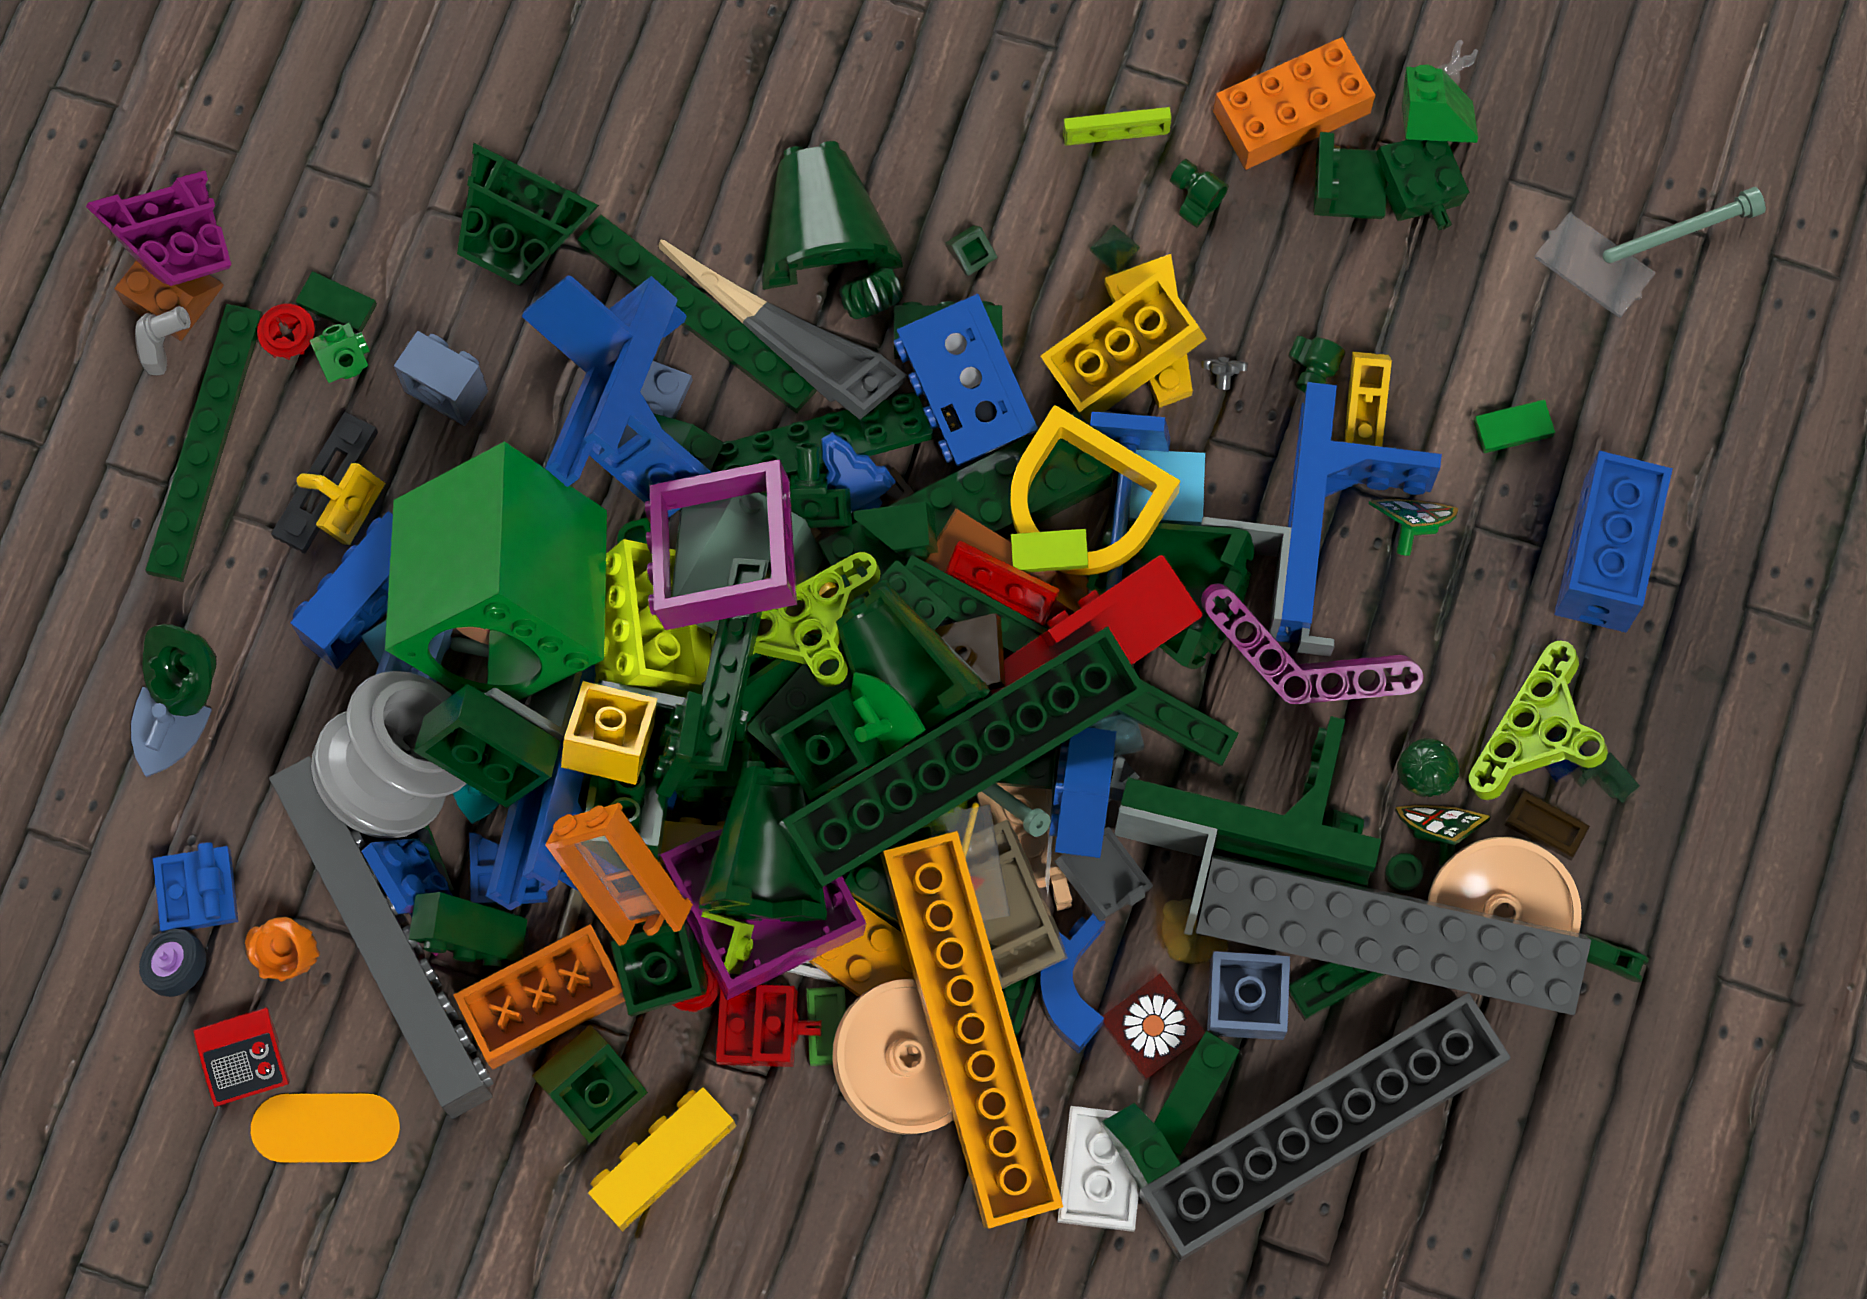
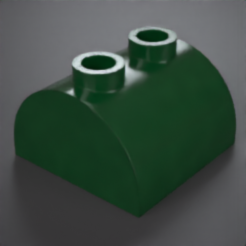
[611,922,707,1017]

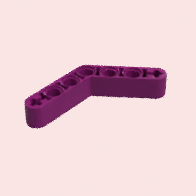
[1201,583,1424,704]

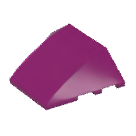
[85,171,232,286]

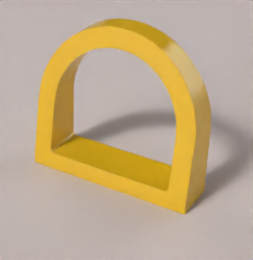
[1011,405,1180,575]

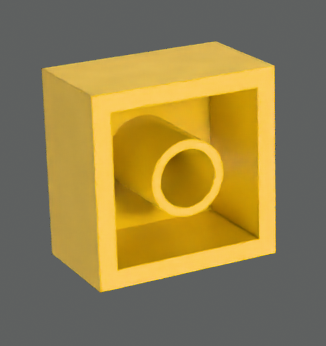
[561,681,658,785]

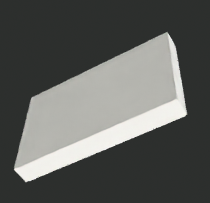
[1057,1106,1139,1232]

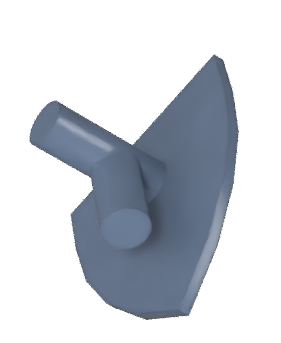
[131,687,212,778]

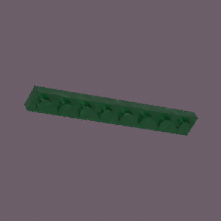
[577,214,817,414]
[145,304,263,582]

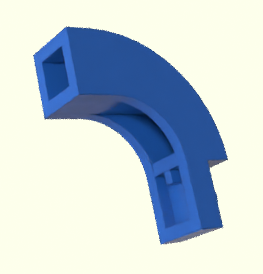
[1040,913,1106,1054]

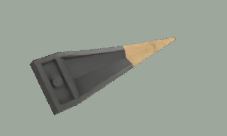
[658,240,907,419]

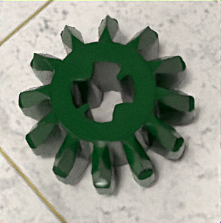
[839,267,903,319]

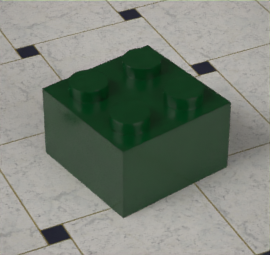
[771,689,887,800]

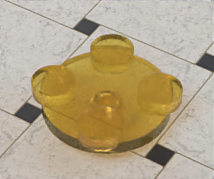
[1161,898,1228,964]

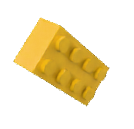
[1040,271,1207,423]

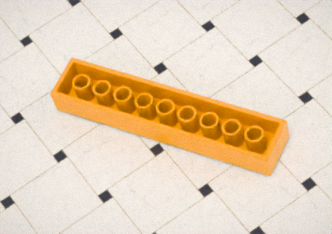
[880,831,1063,1229]

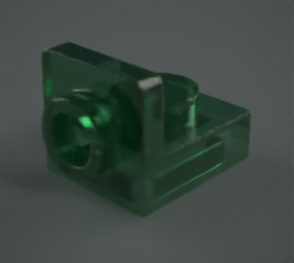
[1577,752,1640,803]

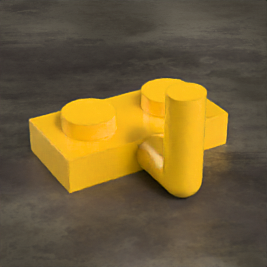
[297,463,385,545]

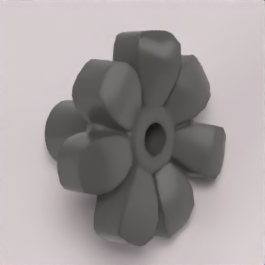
[1201,357,1248,390]

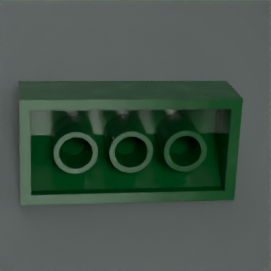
[581,726,669,868]

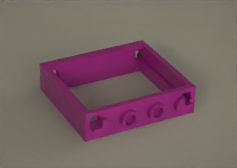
[645,459,797,630]

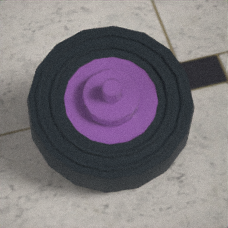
[139,928,206,997]

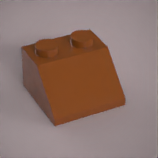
[114,260,224,341]

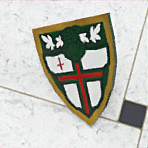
[1395,805,1491,866]

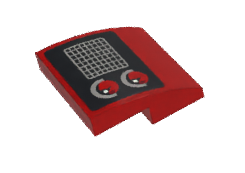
[193,1007,290,1107]

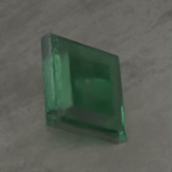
[1090,225,1140,273]

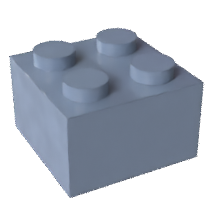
[394,331,488,426]
[1207,951,1290,1040]

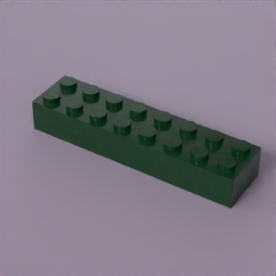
[818,411,1113,601]

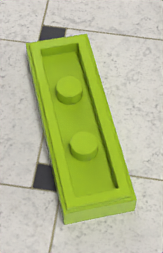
[1063,107,1171,146]

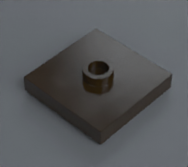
[935,613,1006,690]

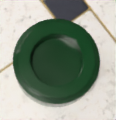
[1384,853,1424,893]

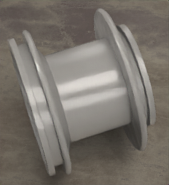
[311,671,466,839]

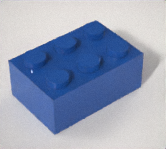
[1049,727,1117,858]

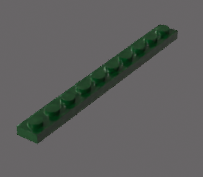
[905,555,1239,767]

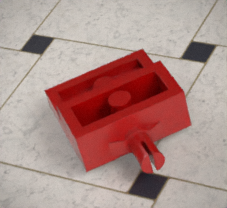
[716,985,822,1067]

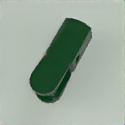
[1584,934,1649,982]

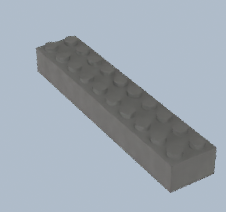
[269,756,494,1119]
[1195,854,1591,1015]
[1138,992,1511,1262]

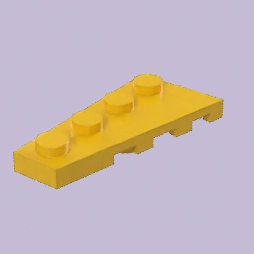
[1104,254,1193,408]

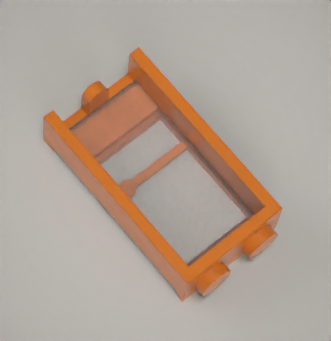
[545,803,693,946]

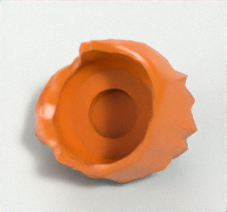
[245,917,320,982]

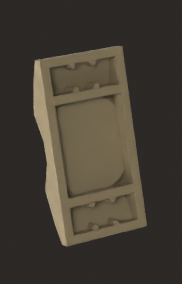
[960,820,1068,989]

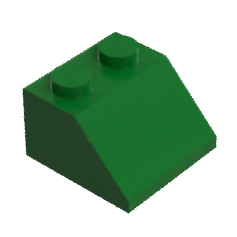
[1402,65,1478,143]

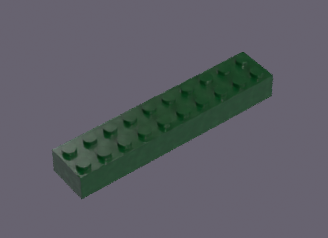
[777,626,1147,890]

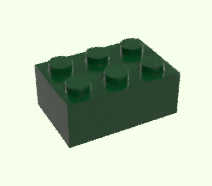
[414,684,561,808]

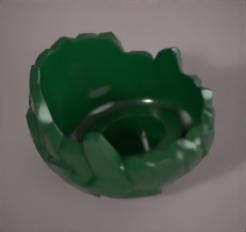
[1397,738,1459,797]

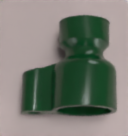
[1170,159,1229,228]
[1288,336,1346,393]

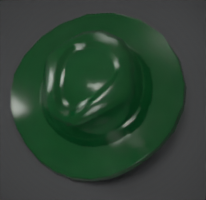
[143,624,217,717]

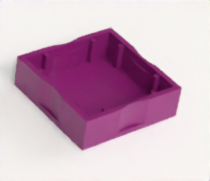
[660,829,867,1000]

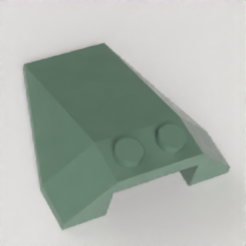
[671,493,824,635]

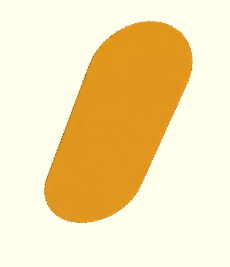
[251,1094,400,1163]

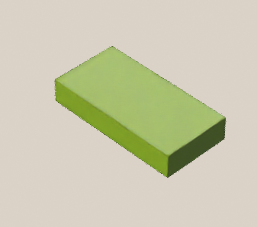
[1011,529,1088,573]

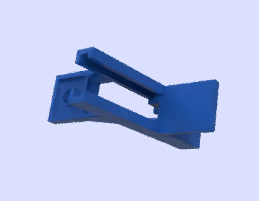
[522,275,712,517]

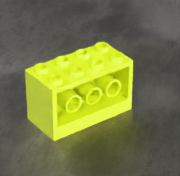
[595,539,712,698]

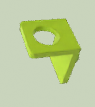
[701,912,754,975]

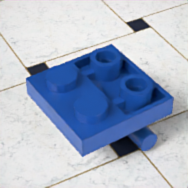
[361,838,453,918]
[153,843,239,932]

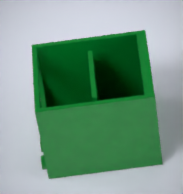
[385,441,607,701]

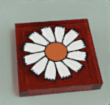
[1102,973,1205,1081]

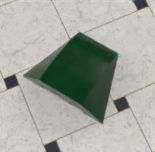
[457,142,599,287]

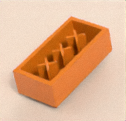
[1213,37,1375,170]
[453,924,625,1070]

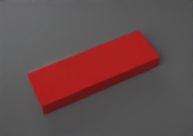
[945,541,1060,625]

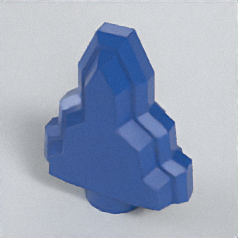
[821,432,896,513]

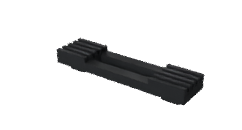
[271,412,378,554]

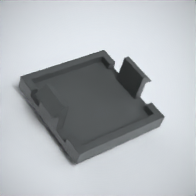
[1054,826,1153,922]

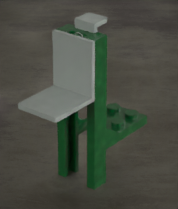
[1109,716,1381,935]

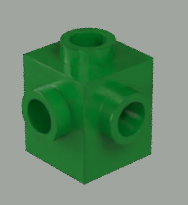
[310,323,370,383]

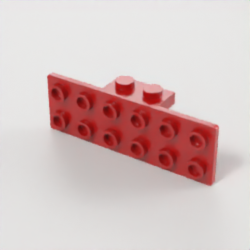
[989,555,1202,696]

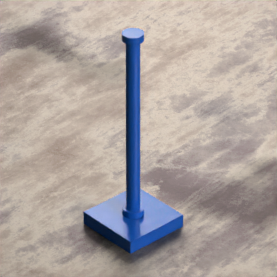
[1090,412,1170,592]

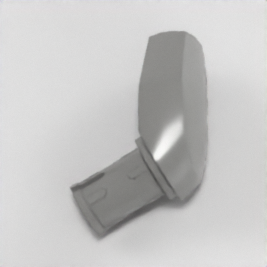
[135,306,191,375]

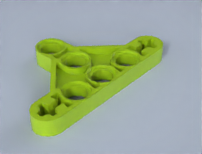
[711,552,880,687]
[1469,641,1608,800]

